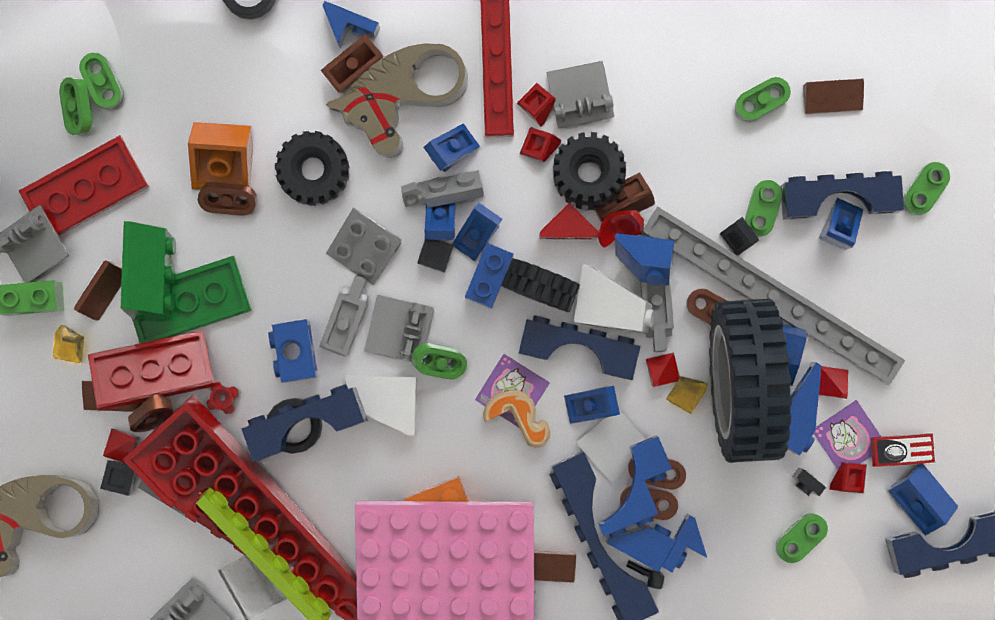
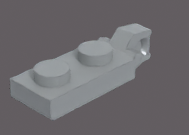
[401,170,484,208]
[319,275,369,357]
[640,282,674,352]

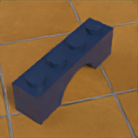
[781,171,904,220]
[518,315,641,380]
[241,384,368,462]
[885,511,995,578]

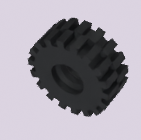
[275,131,350,206]
[553,132,626,210]
[501,258,580,312]

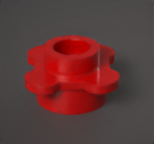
[206,382,239,414]

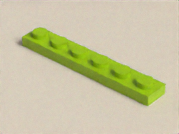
[196,487,331,620]

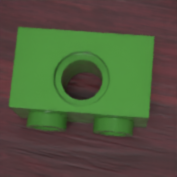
[0,280,64,316]

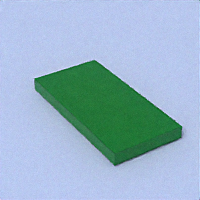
[132,255,252,343]

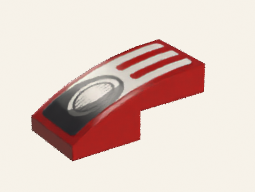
[871,433,935,467]

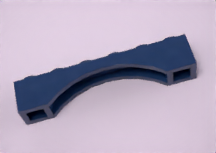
[549,451,659,620]

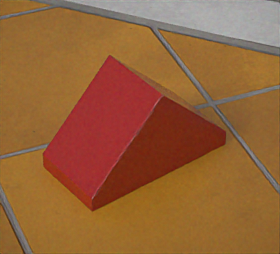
[539,202,599,240]

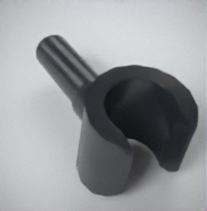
[626,560,664,589]

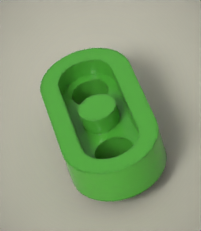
[79,53,123,109]
[59,77,93,135]
[735,77,791,121]
[903,162,950,215]
[744,180,782,237]
[411,343,467,380]
[776,513,828,563]

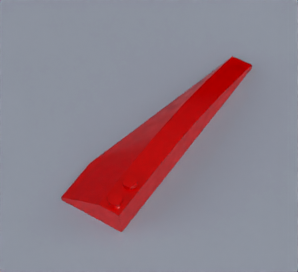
[123,394,358,620]

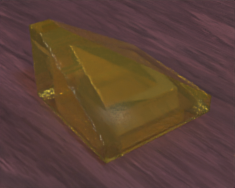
[53,324,84,364]
[666,376,708,414]

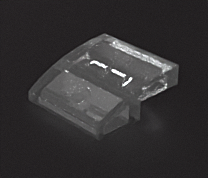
[218,555,287,620]

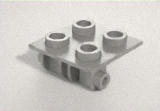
[546,61,615,129]
[0,205,69,283]
[326,207,402,285]
[364,295,434,362]
[150,578,233,620]

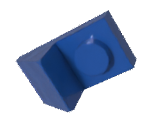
[323,1,380,48]
[423,123,480,172]
[424,202,456,240]
[452,202,502,261]
[564,386,620,424]
[662,513,707,573]

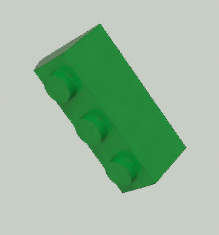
[120,221,176,321]

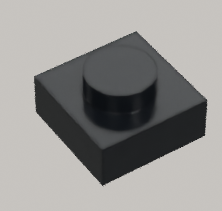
[720,217,759,256]
[417,239,454,273]
[100,460,136,496]
[792,468,827,496]

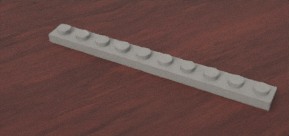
[642,207,905,385]

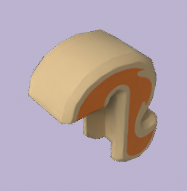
[483,390,550,448]

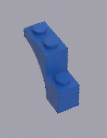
[598,435,672,538]

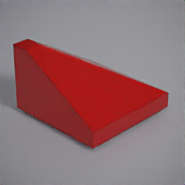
[517,83,556,127]
[519,127,562,162]
[646,352,681,387]
[819,366,848,399]
[103,428,140,463]
[829,462,867,493]

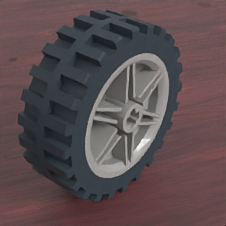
[709,298,792,463]

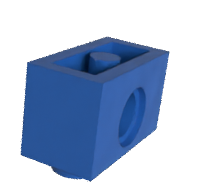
[465,243,514,309]
[268,319,319,383]

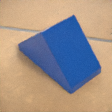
[819,197,864,250]

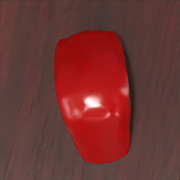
[598,210,645,248]

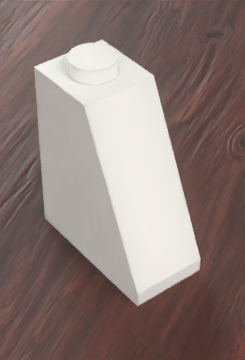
[574,264,655,333]
[340,375,417,436]

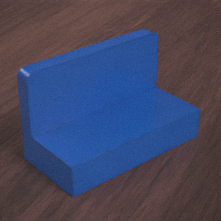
[888,464,958,536]

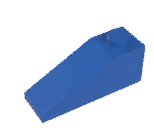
[787,362,821,455]

